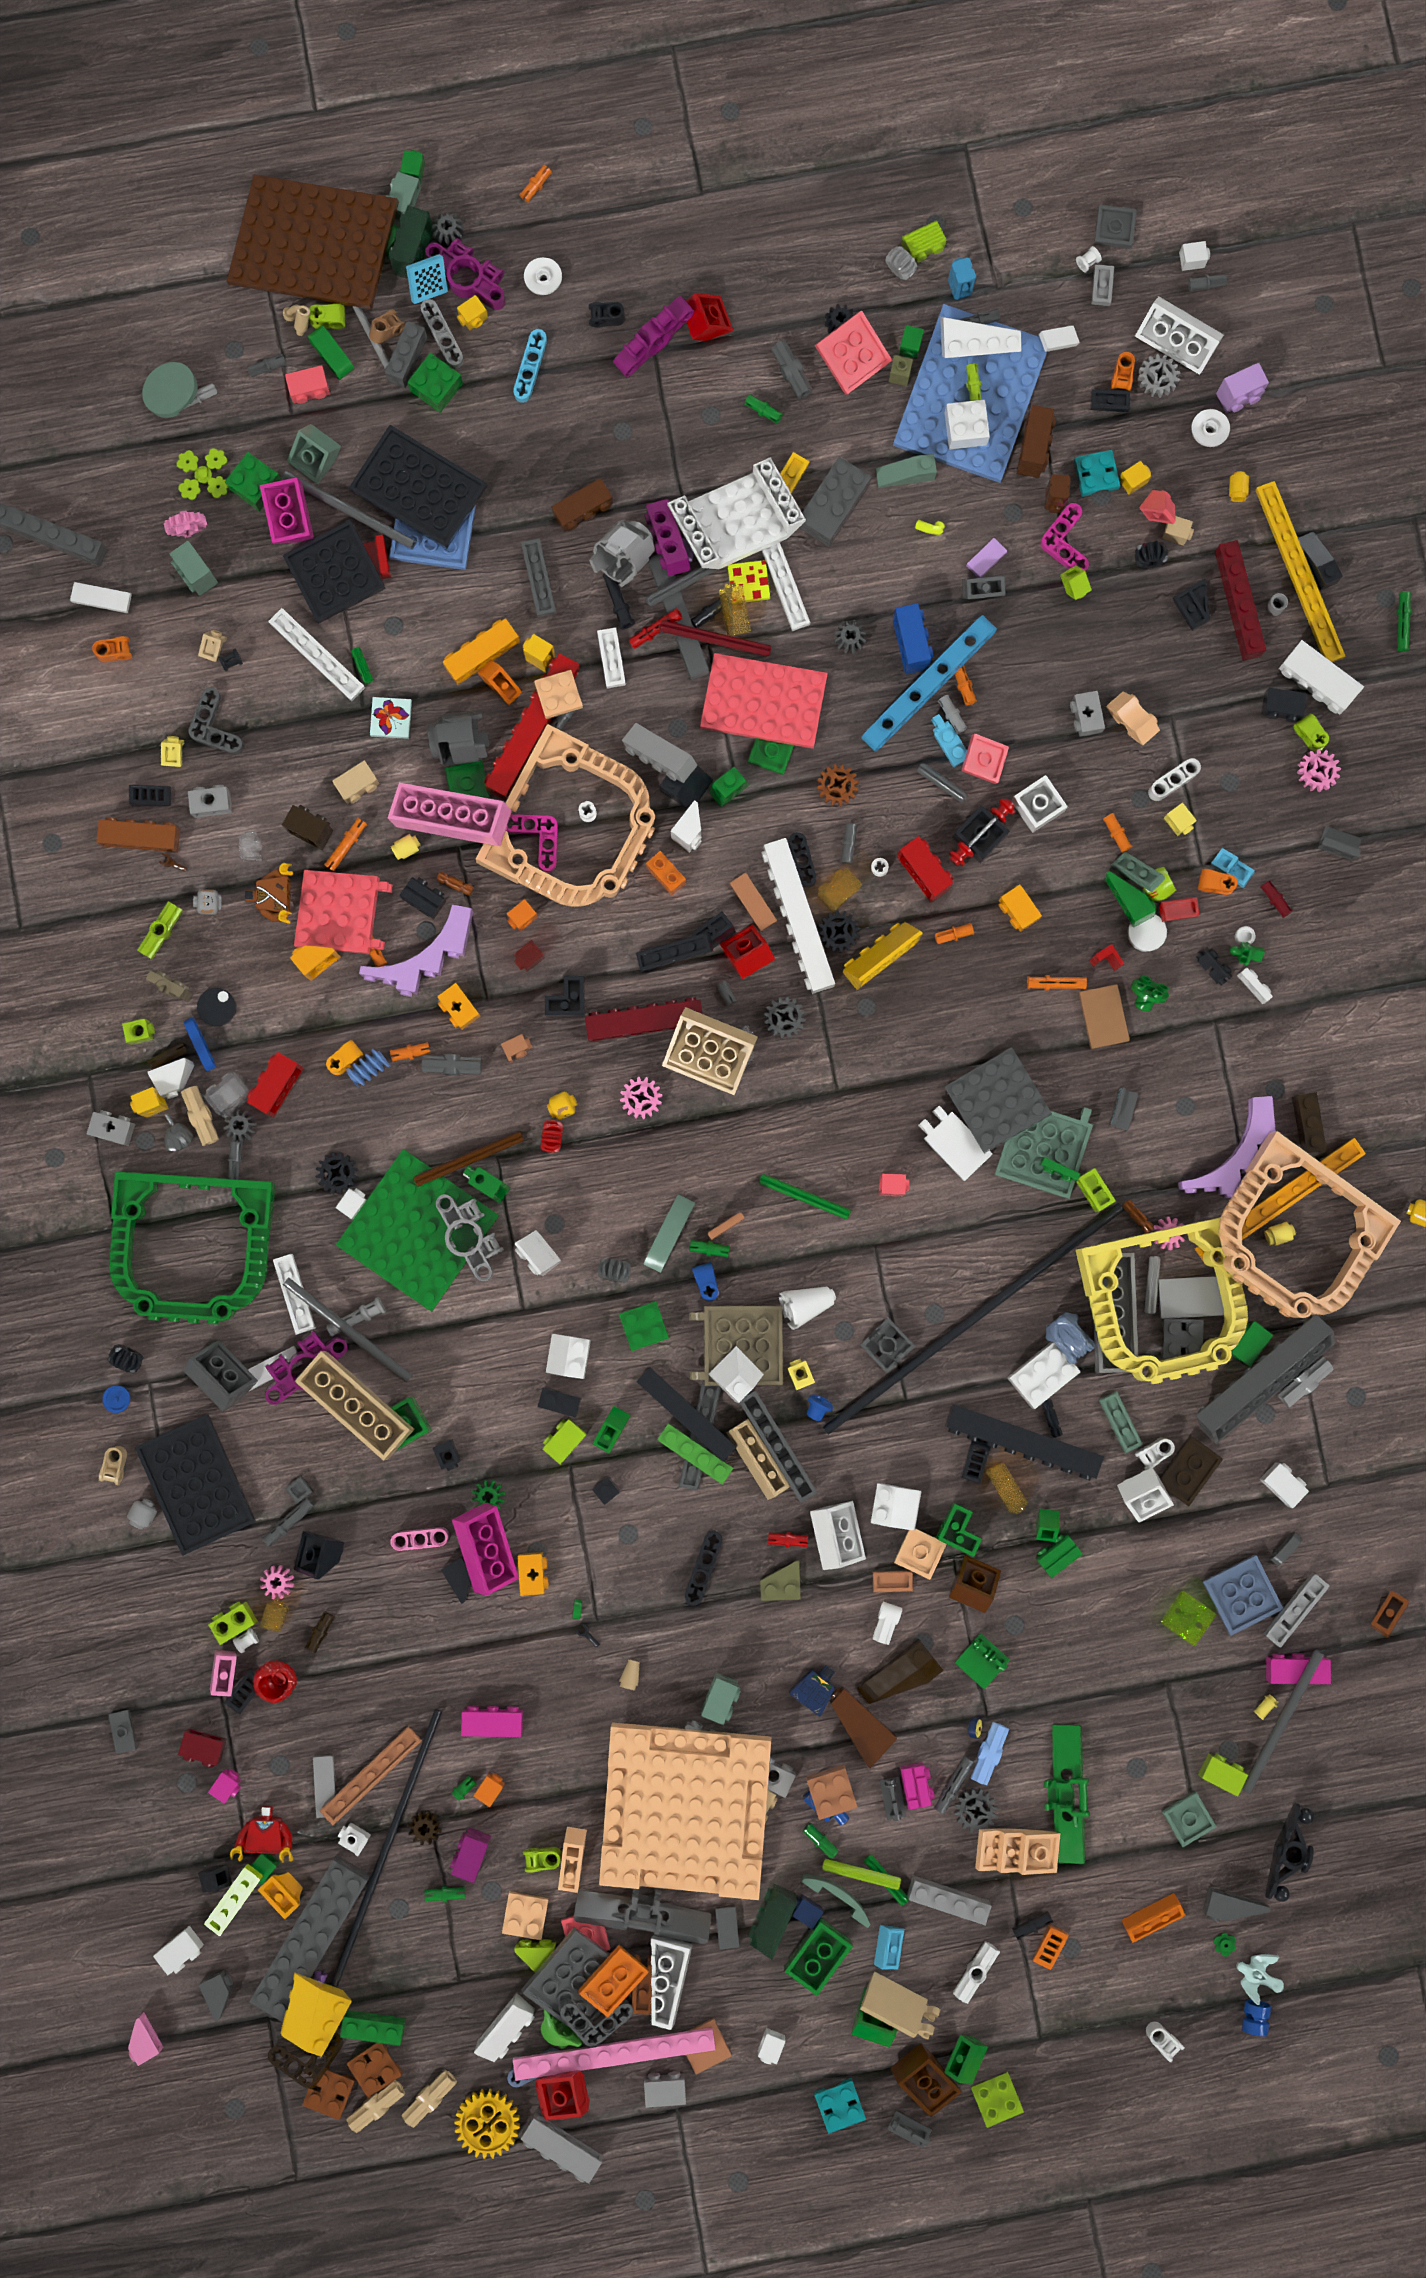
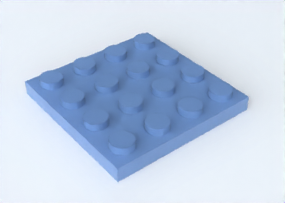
[390,505,476,570]

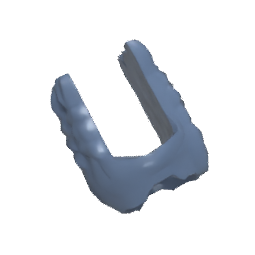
[1045,1312,1095,1365]

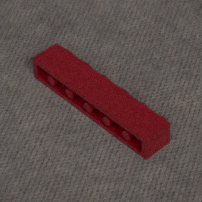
[1215,540,1266,661]
[585,997,703,1042]

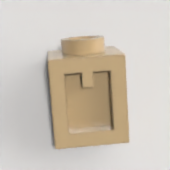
[198,630,227,662]

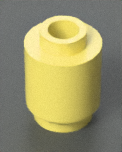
[390,834,421,860]
[1264,1222,1296,1246]

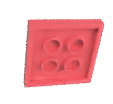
[814,311,892,395]

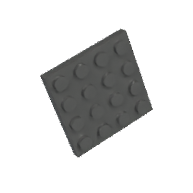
[945,1047,1052,1154]
[521,1927,610,2027]

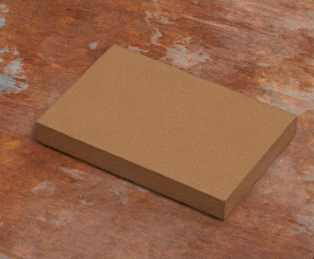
[1079,984,1130,1049]

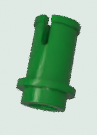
[451,1775,477,1801]

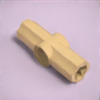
[181,1086,219,1146]
[401,2070,457,2128]
[346,2080,405,2133]

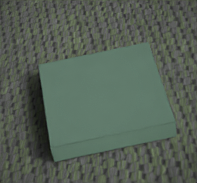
[1161,1791,1217,1847]

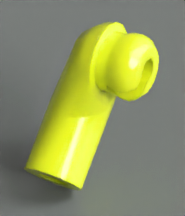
[915,520,945,535]

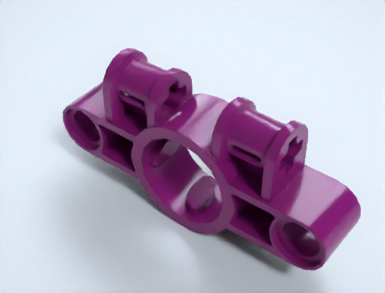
[425,238,505,310]
[613,296,694,377]
[265,1330,347,1405]

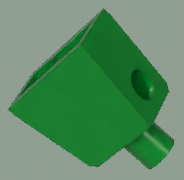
[709,767,750,807]
[463,1166,511,1204]

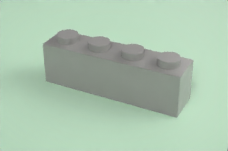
[622,723,697,783]
[907,1875,991,1926]
[521,2112,603,2184]

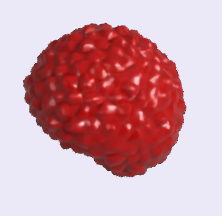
[253,1660,297,1704]

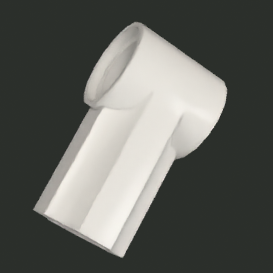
[872,1601,902,1645]

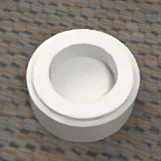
[1235,926,1255,945]

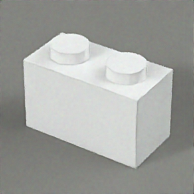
[1260,1462,1309,1508]
[153,1926,204,1975]

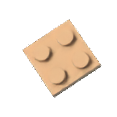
[534,670,583,719]
[894,1528,947,1580]
[502,1891,549,1940]

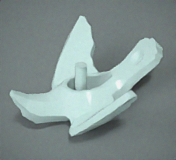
[1236,1954,1284,2005]

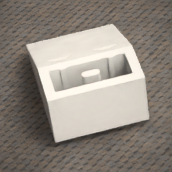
[515,1230,561,1276]

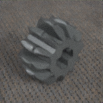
[431,211,464,247]
[834,621,866,654]
[223,1109,258,1143]
[598,1258,631,1283]

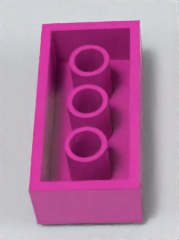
[452,1503,519,1596]

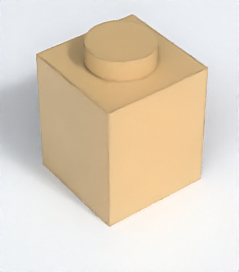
[1162,516,1194,546]

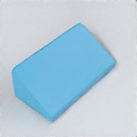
[874,1925,905,1969]

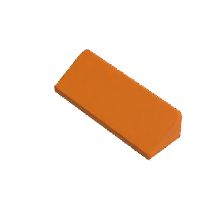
[1122,1893,1186,1943]

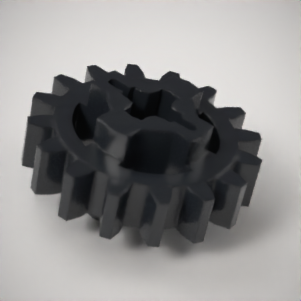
[818,910,860,953]
[315,1152,359,1194]

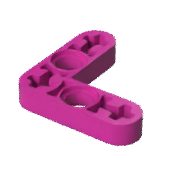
[1040,503,1089,572]
[505,814,558,873]

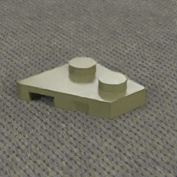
[760,1560,801,1601]

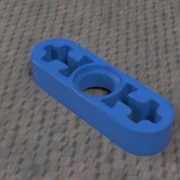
[183,1017,217,1072]

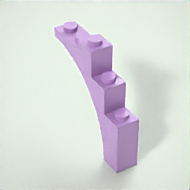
[359,905,473,997]
[1178,1096,1276,1198]

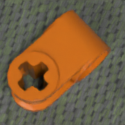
[1111,352,1135,391]
[92,636,132,662]
[1198,869,1238,895]

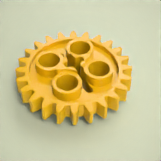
[454,2089,520,2159]

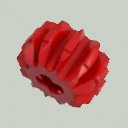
[541,1120,563,1153]

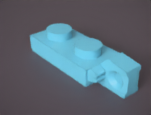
[931,714,967,767]

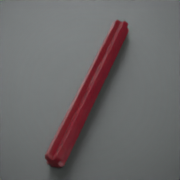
[660,620,771,656]

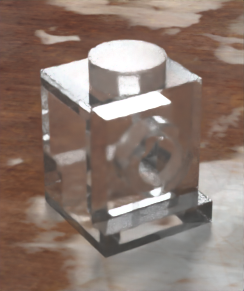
[239,831,263,861]

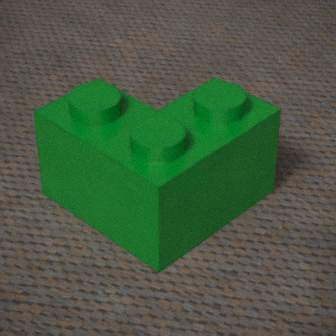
[936,1502,982,1557]

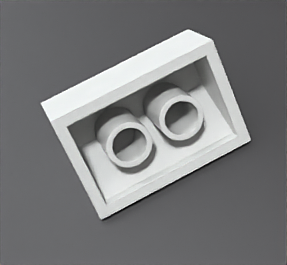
[810,1501,866,1570]
[474,1993,535,2062]

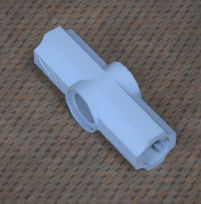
[971,1722,1009,1785]

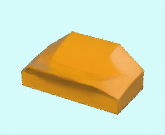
[258,1872,303,1919]

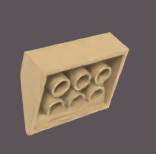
[662,1007,758,1095]

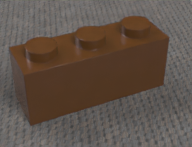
[551,478,613,532]

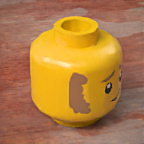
[547,1092,577,1120]

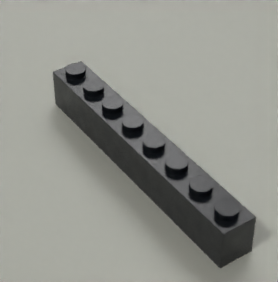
[945,1404,1104,1481]

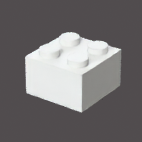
[944,400,990,450]
[1011,775,1068,833]

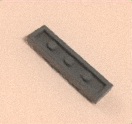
[521,538,556,618]

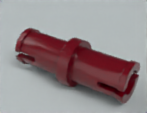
[1260,880,1293,918]

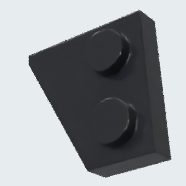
[1173,579,1210,631]

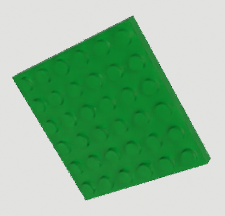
[336,1149,500,1312]

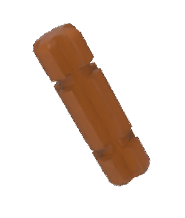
[437,872,474,896]
[1122,1200,1154,1233]

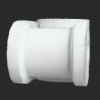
[1135,1437,1174,1470]
[1146,2022,1185,2062]

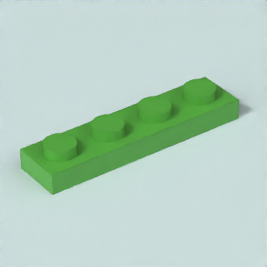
[657,1423,733,1485]

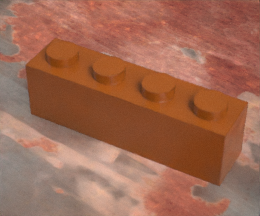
[96,817,180,853]

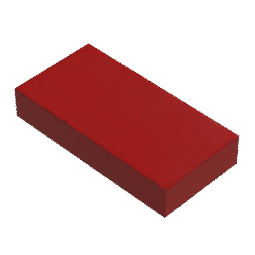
[1158,897,1200,922]

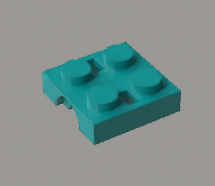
[1074,450,1120,497]
[814,2078,866,2134]

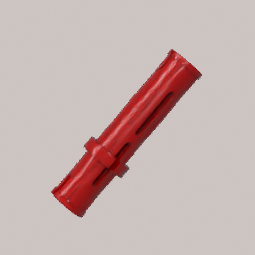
[629,608,683,649]

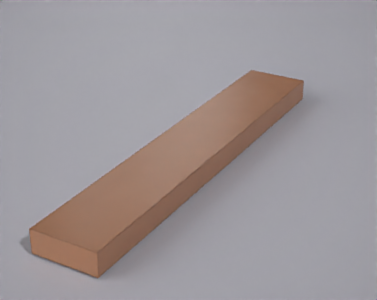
[320,1725,422,1825]

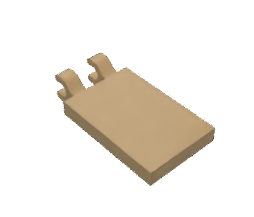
[860,1971,940,2039]

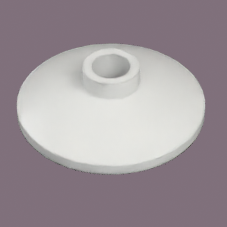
[524,257,562,295]
[1191,409,1230,447]

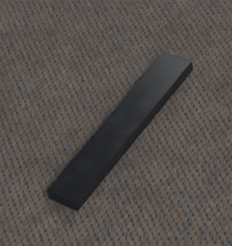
[636,1367,737,1462]

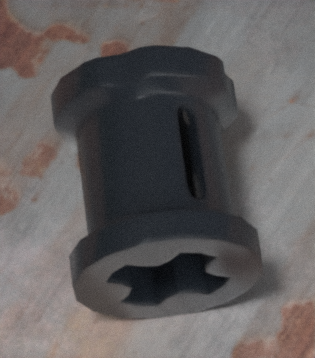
[218,648,243,672]

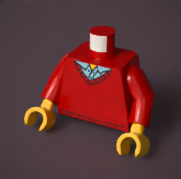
[230,1805,293,1863]

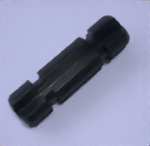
[1041,1399,1063,1438]

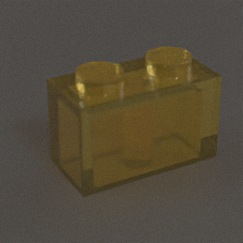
[817,867,862,913]

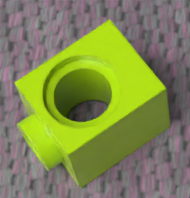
[1060,565,1092,600]
[122,1019,155,1045]

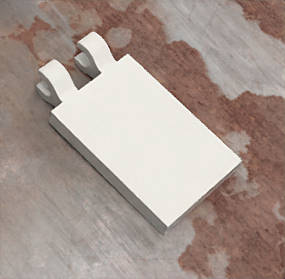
[918,1106,992,1181]

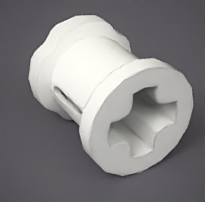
[1076,246,1102,272]
[578,801,597,822]
[232,1627,259,1653]

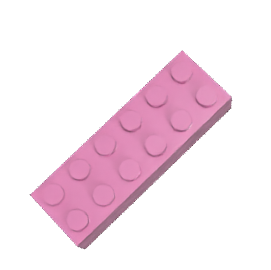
[388,783,511,846]

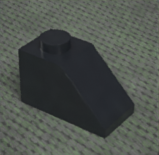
[441,1556,471,1604]

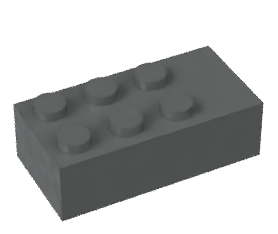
[799,457,871,547]

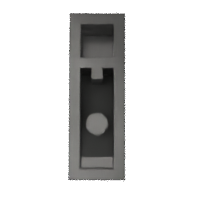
[1202,1887,1271,1922]

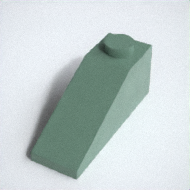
[876,454,937,488]

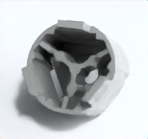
[589,520,655,588]

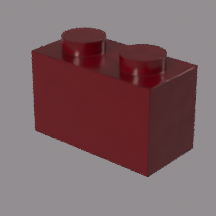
[178,1728,227,1767]

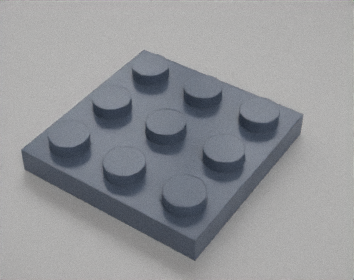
[1202,1555,1283,1636]

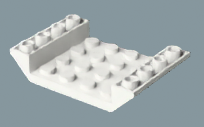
[668,457,806,569]

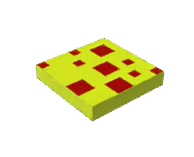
[728,560,770,604]

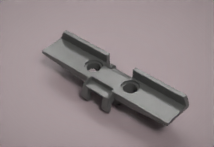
[573,1887,712,1944]

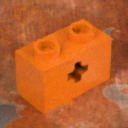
[646,851,686,896]

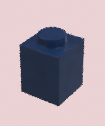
[791,1894,823,1929]

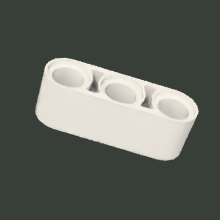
[1148,759,1201,801]

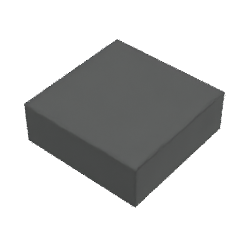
[285,1476,314,1504]

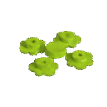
[177,448,228,500]

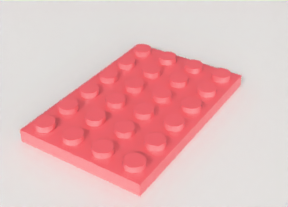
[700,653,827,749]

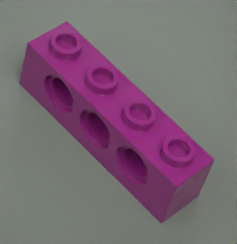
[644,499,690,577]

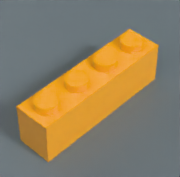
[443,618,520,685]

